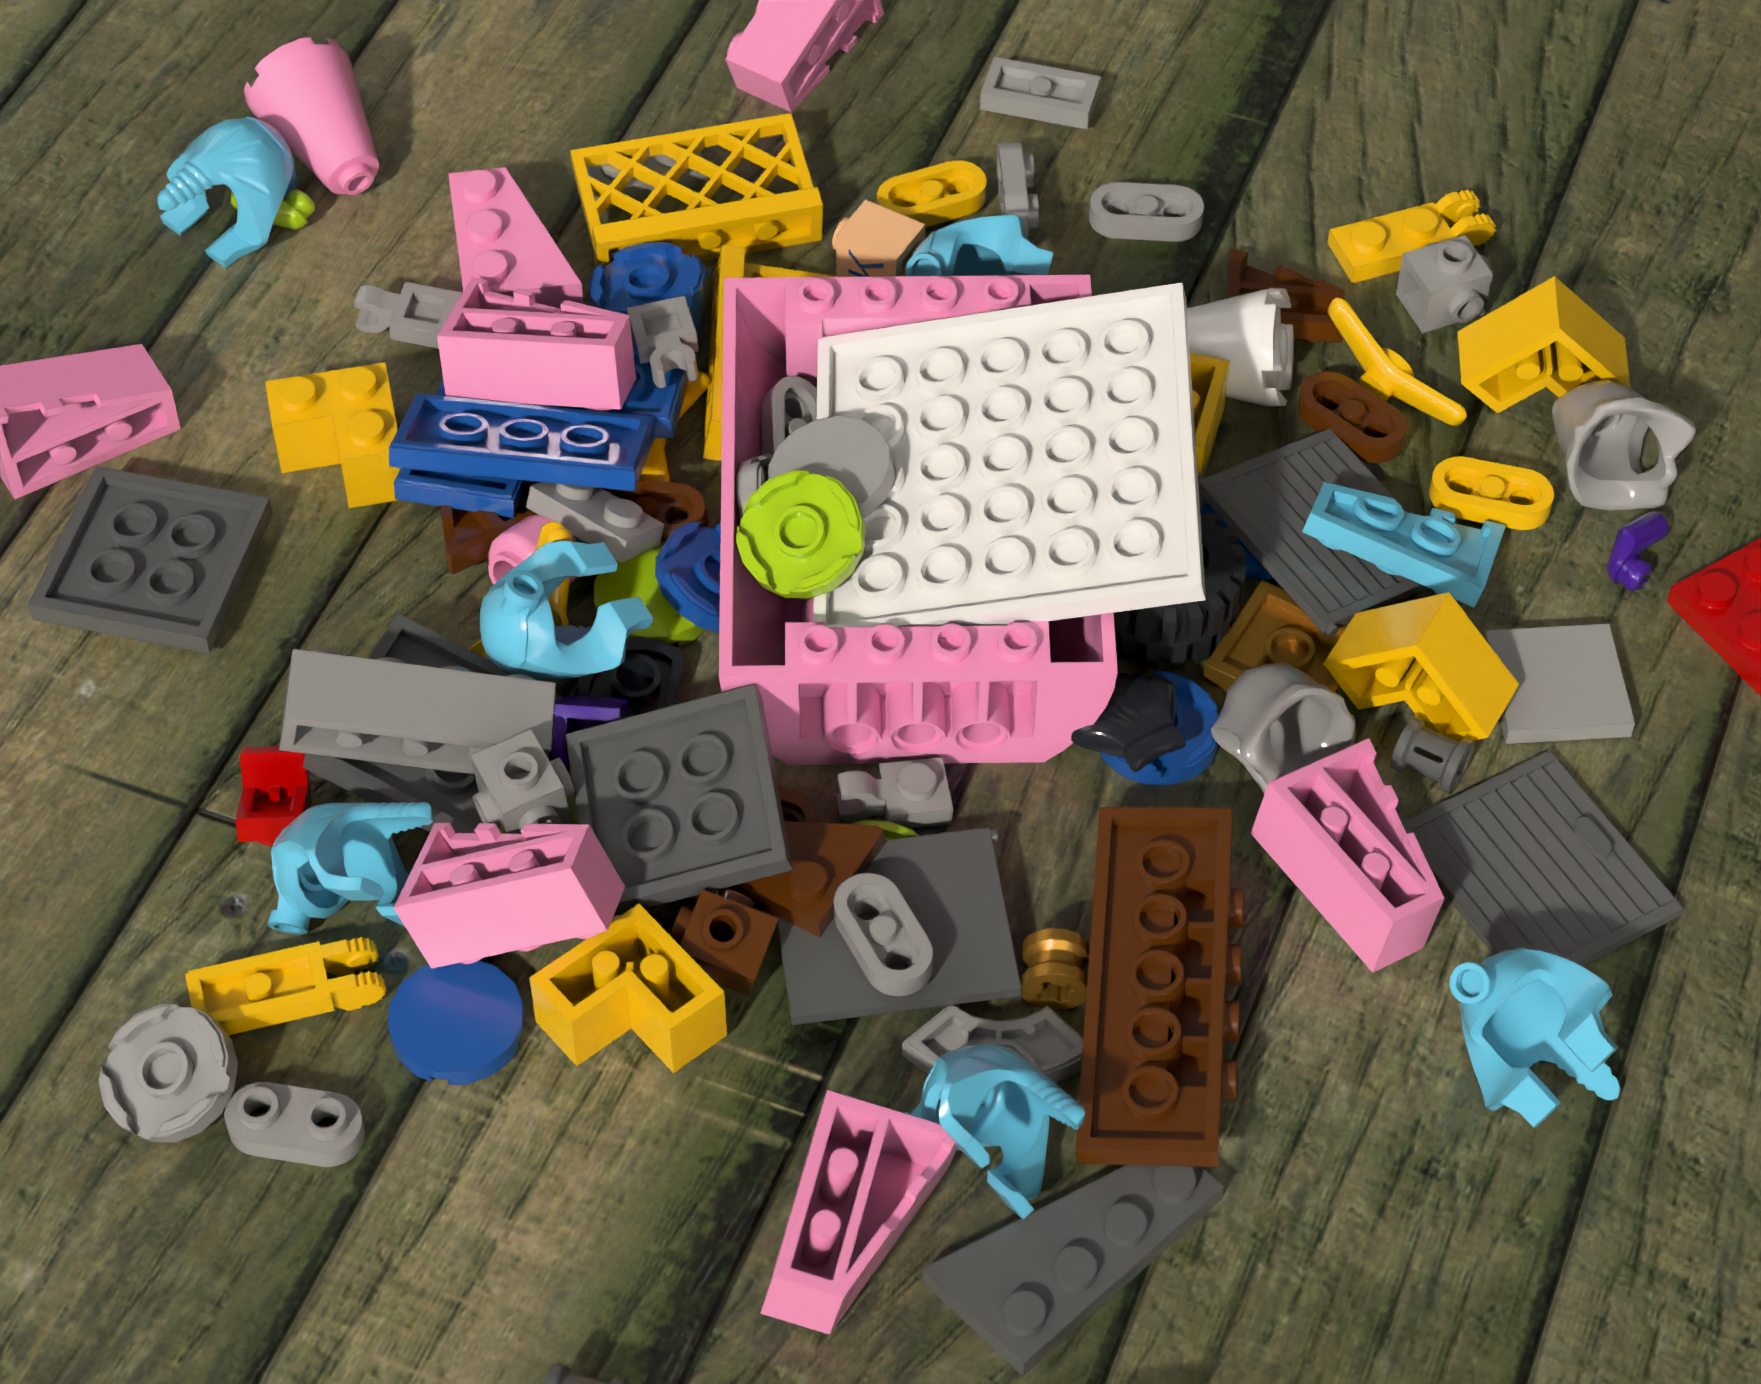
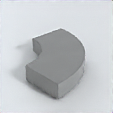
[902,1005,1083,1083]

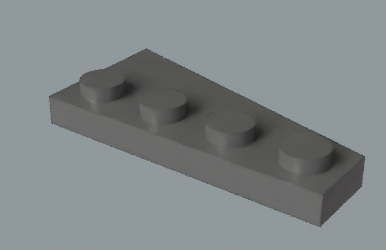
[922,1165,1224,1376]

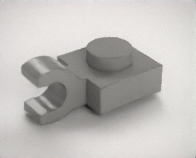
[354,282,462,349]
[836,757,953,829]

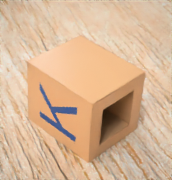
[832,200,925,277]

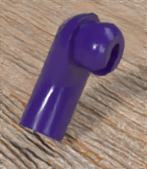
[1607,512,1668,591]

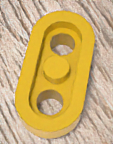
[877,160,986,227]
[1429,457,1554,530]

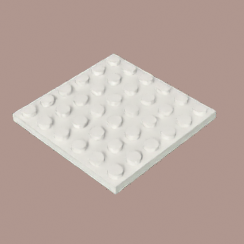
[813,283,1206,627]

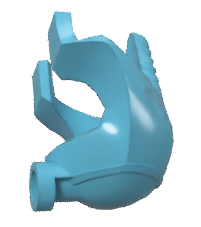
[157,117,298,269]
[906,215,1054,276]
[480,540,654,681]
[268,802,433,935]
[1449,947,1621,1127]
[905,1044,1085,1219]

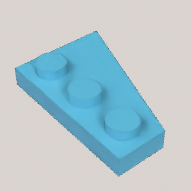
[1302,482,1506,608]

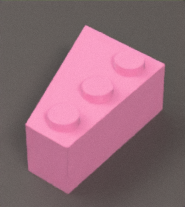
[726,0,885,113]
[448,167,584,309]
[437,277,636,412]
[0,344,181,500]
[1251,738,1444,973]
[394,823,625,969]
[761,1090,957,1334]

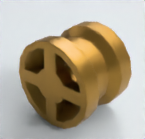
[1021,928,1089,1011]

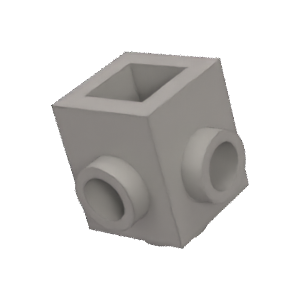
[1396,235,1494,333]
[470,729,575,834]

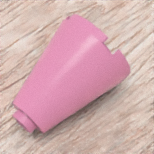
[244,37,379,195]

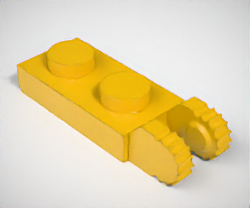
[1327,189,1496,283]
[185,937,386,1035]

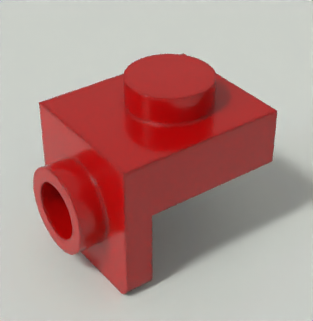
[235,746,312,846]

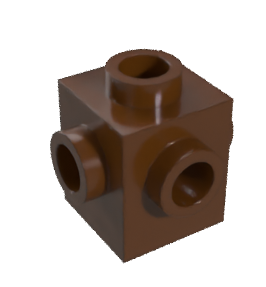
[670,889,778,996]

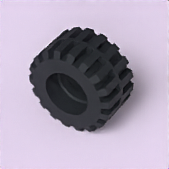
[1114,512,1246,669]

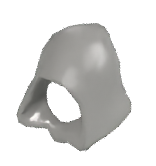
[1552,380,1696,510]
[1211,662,1356,794]

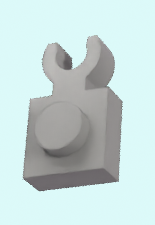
[627,295,699,388]

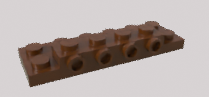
[1076,807,1244,1167]

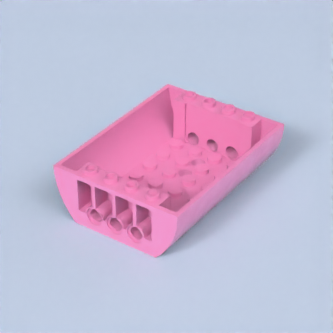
[719,275,1118,765]

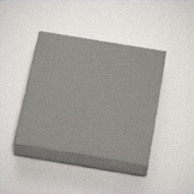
[1484,624,1635,744]

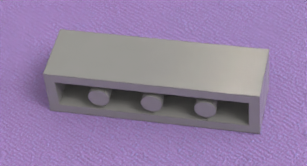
[279,649,556,774]

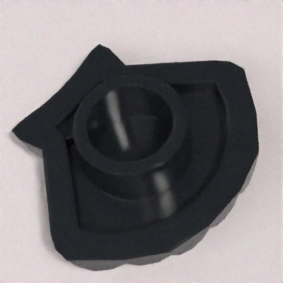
[574,637,685,718]
[1071,673,1186,772]

